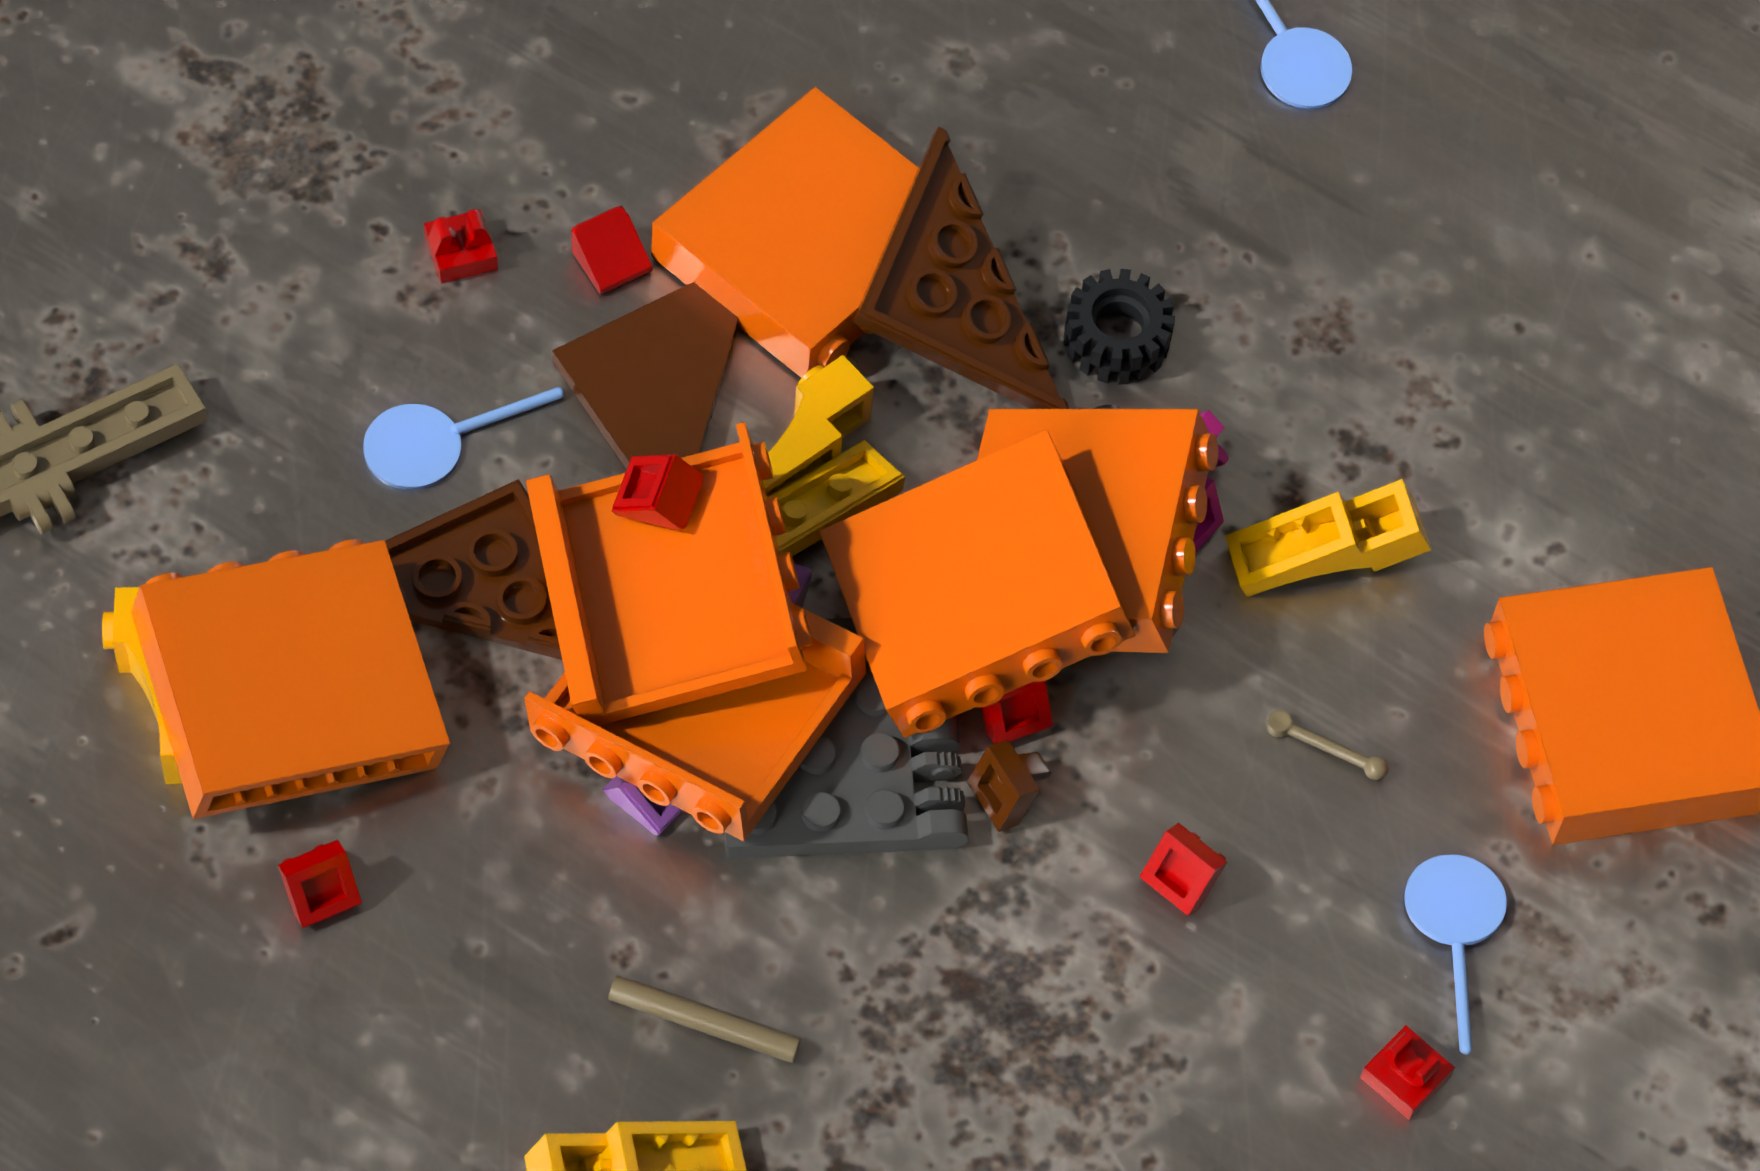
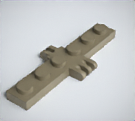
[0,363,208,535]

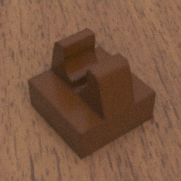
[967,740,1052,832]

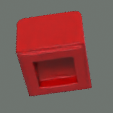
[571,205,652,295]
[611,454,703,529]

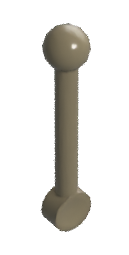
[1267,710,1389,780]

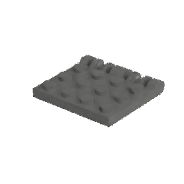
[724,618,969,859]

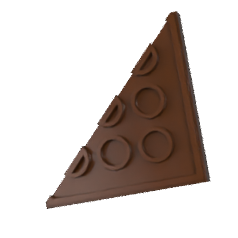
[852,127,1069,409]
[552,282,738,470]
[385,479,562,660]

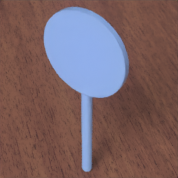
[1255,0,1352,109]
[363,387,565,490]
[1404,854,1507,1055]

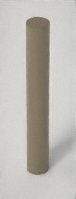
[608,975,801,1063]

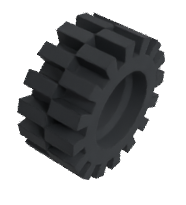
[1063,269,1175,385]

